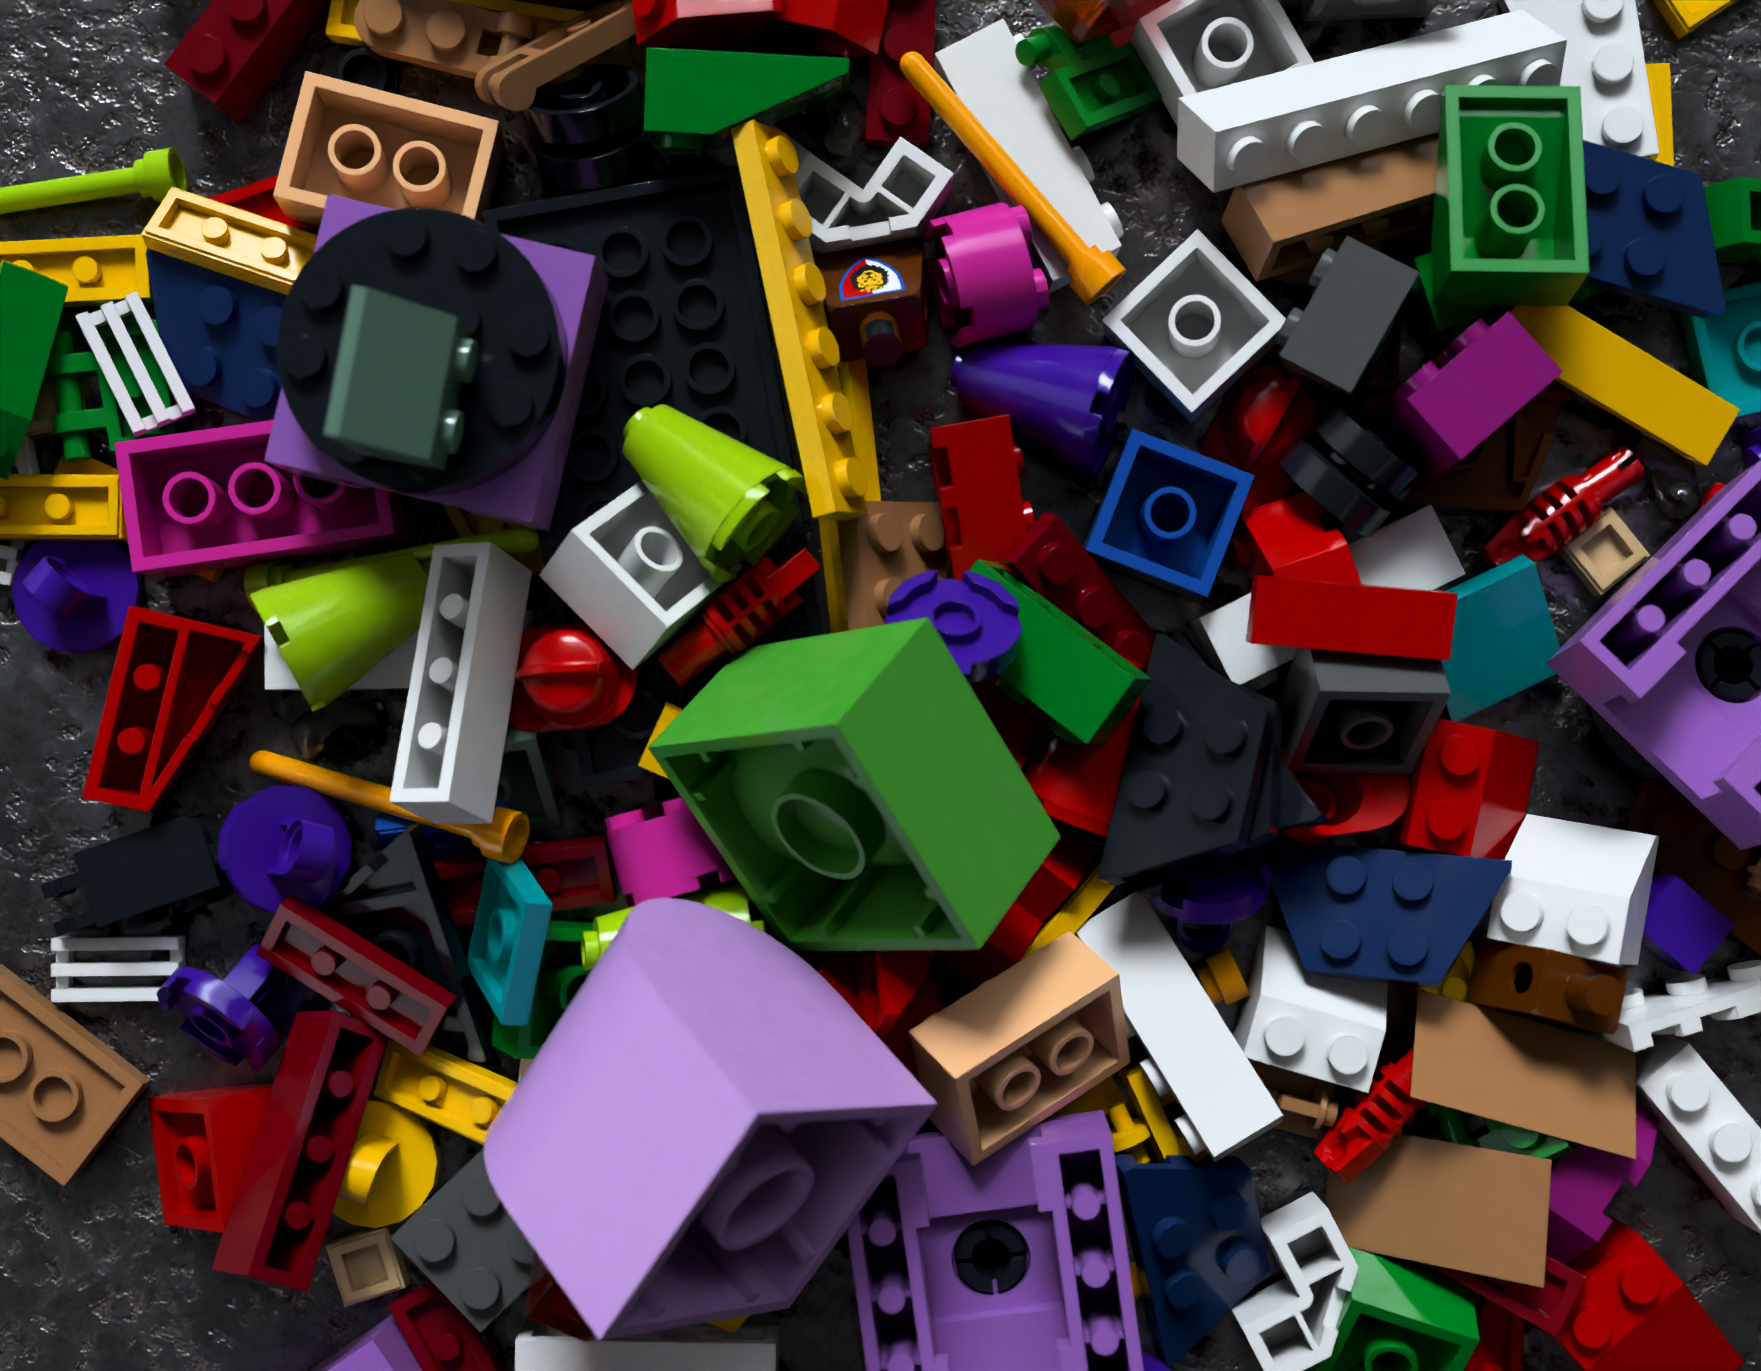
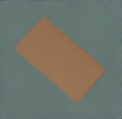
[1410,989,1636,1160]
[1325,1134,1552,1288]

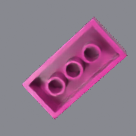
[114,420,409,578]

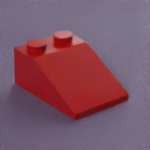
[1546,1216,1745,1371]

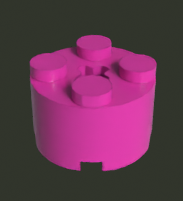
[923,202,1049,348]
[604,797,737,907]

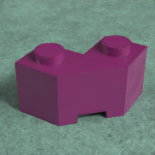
[1546,1102,1660,1264]

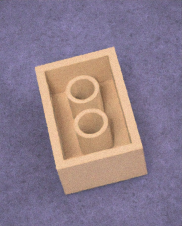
[273,71,505,226]
[908,931,1130,1166]

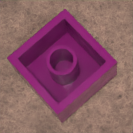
[1378,311,1563,482]

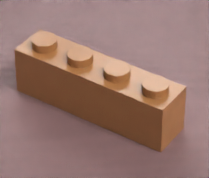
[1221,132,1439,282]

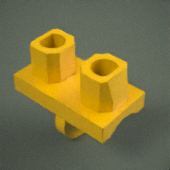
[1107,1061,1208,1164]

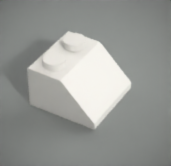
[539,480,743,670]
[1487,814,1659,965]
[1233,924,1388,1093]

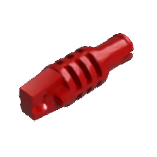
[1479,445,1645,569]
[658,547,821,687]
[1314,1046,1428,1184]

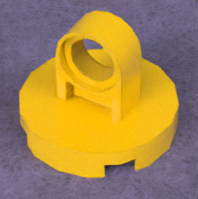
[332,1096,443,1228]

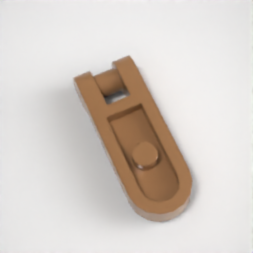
[354,0,538,79]
[474,0,637,111]

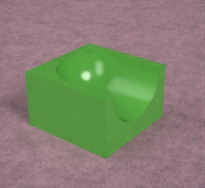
[648,617,1061,951]

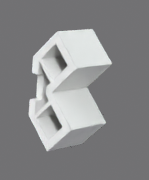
[795,136,954,254]
[1231,1191,1358,1371]

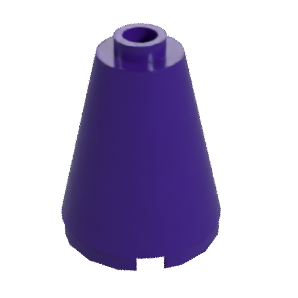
[950,341,1135,474]

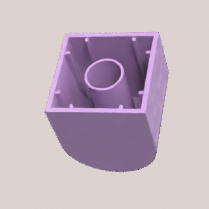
[484,898,938,1341]

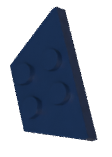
[1583,140,1726,321]
[146,249,287,421]
[1260,840,1512,988]
[1115,1155,1270,1367]

